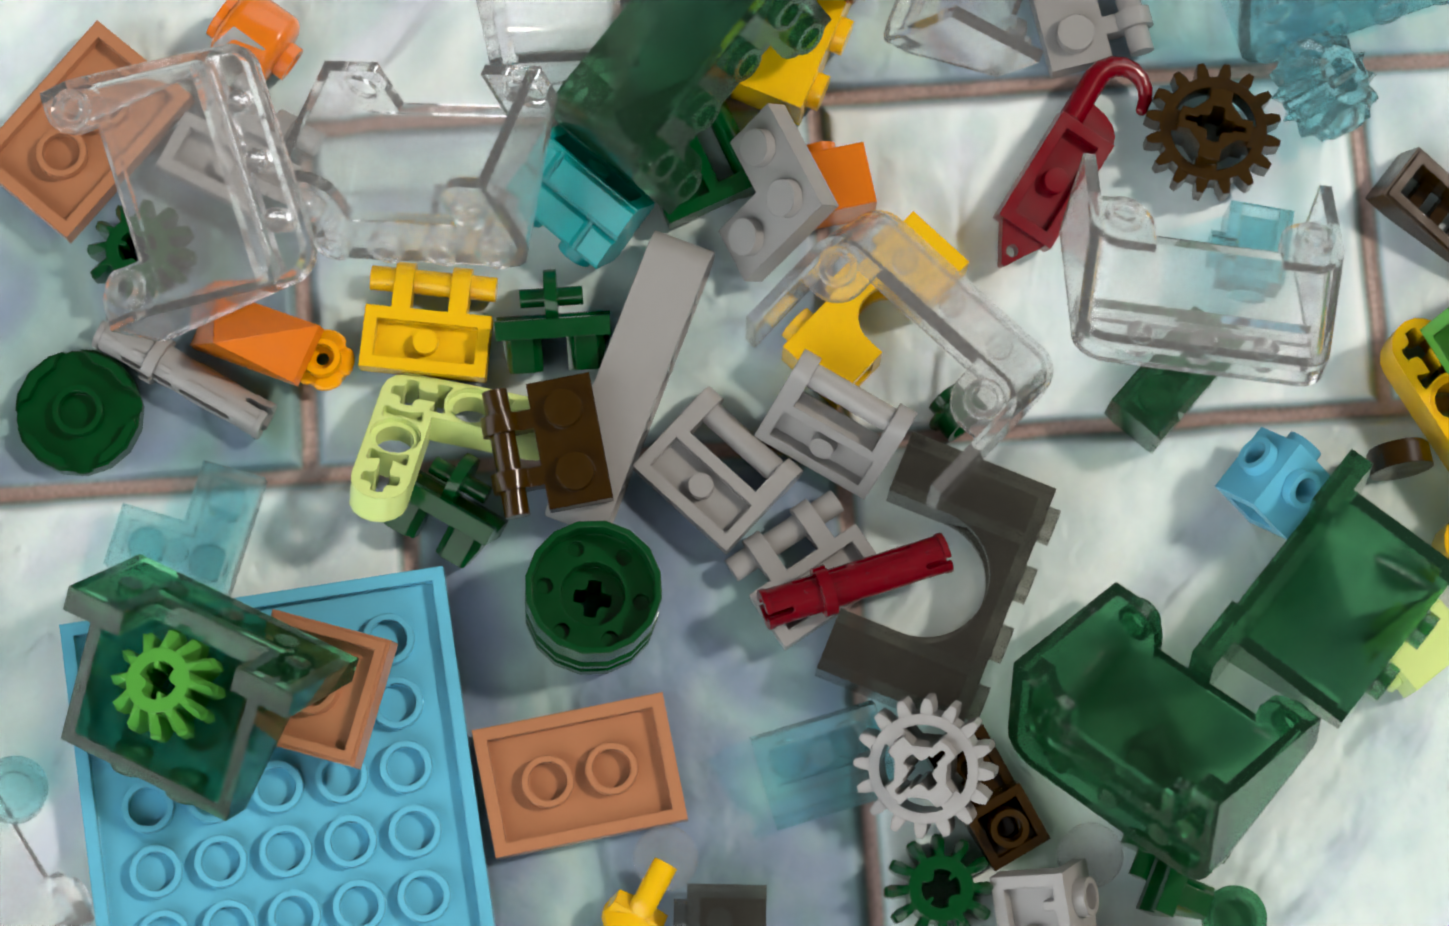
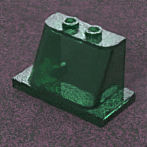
[1186,449,1449,729]
[61,554,359,821]

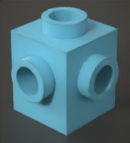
[1215,427,1335,540]

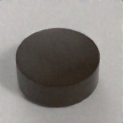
[1366,437,1434,481]

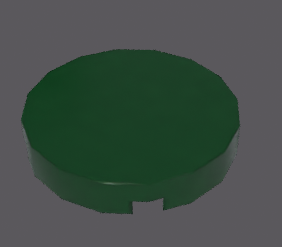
[15,349,145,476]

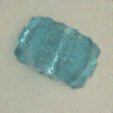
[1269,30,1379,142]

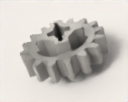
[853,693,999,839]

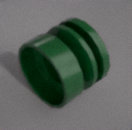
[525,520,662,675]

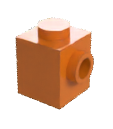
[807,141,877,230]

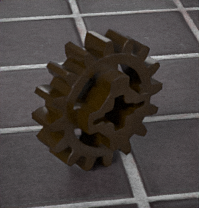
[1143,63,1281,202]

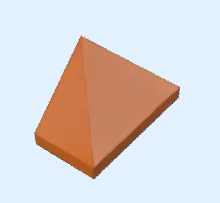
[190,289,324,387]

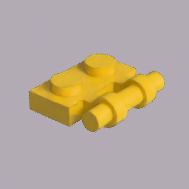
[358,261,498,383]

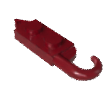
[992,56,1153,268]

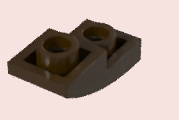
[926,723,1051,871]

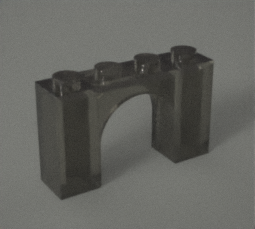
[815,431,1061,722]

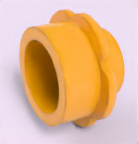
[300,329,355,391]

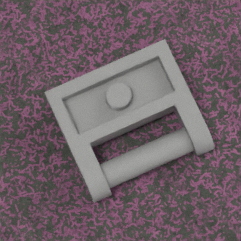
[754,349,917,499]
[632,386,804,555]

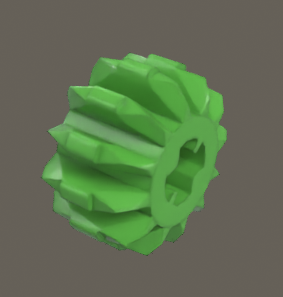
[110,629,227,743]

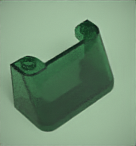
[1008,582,1321,880]

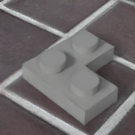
[719,103,839,282]

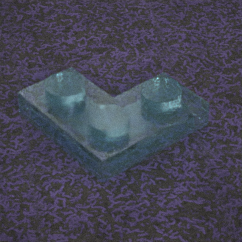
[103,460,268,600]

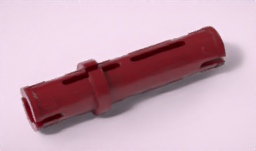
[757,532,954,630]

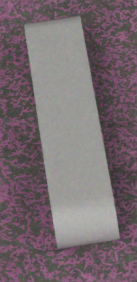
[545,230,715,525]

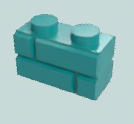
[500,125,655,269]

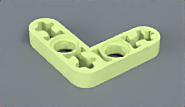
[349,373,540,522]

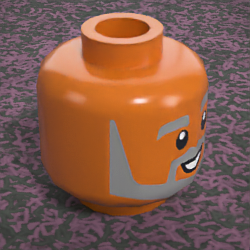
[206,0,303,85]

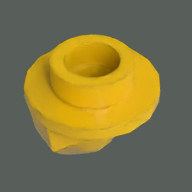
[601,857,677,926]

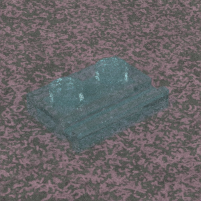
[749,700,894,831]

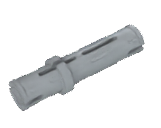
[92,311,277,440]

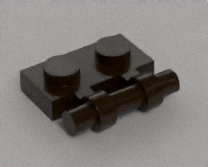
[480,372,614,520]

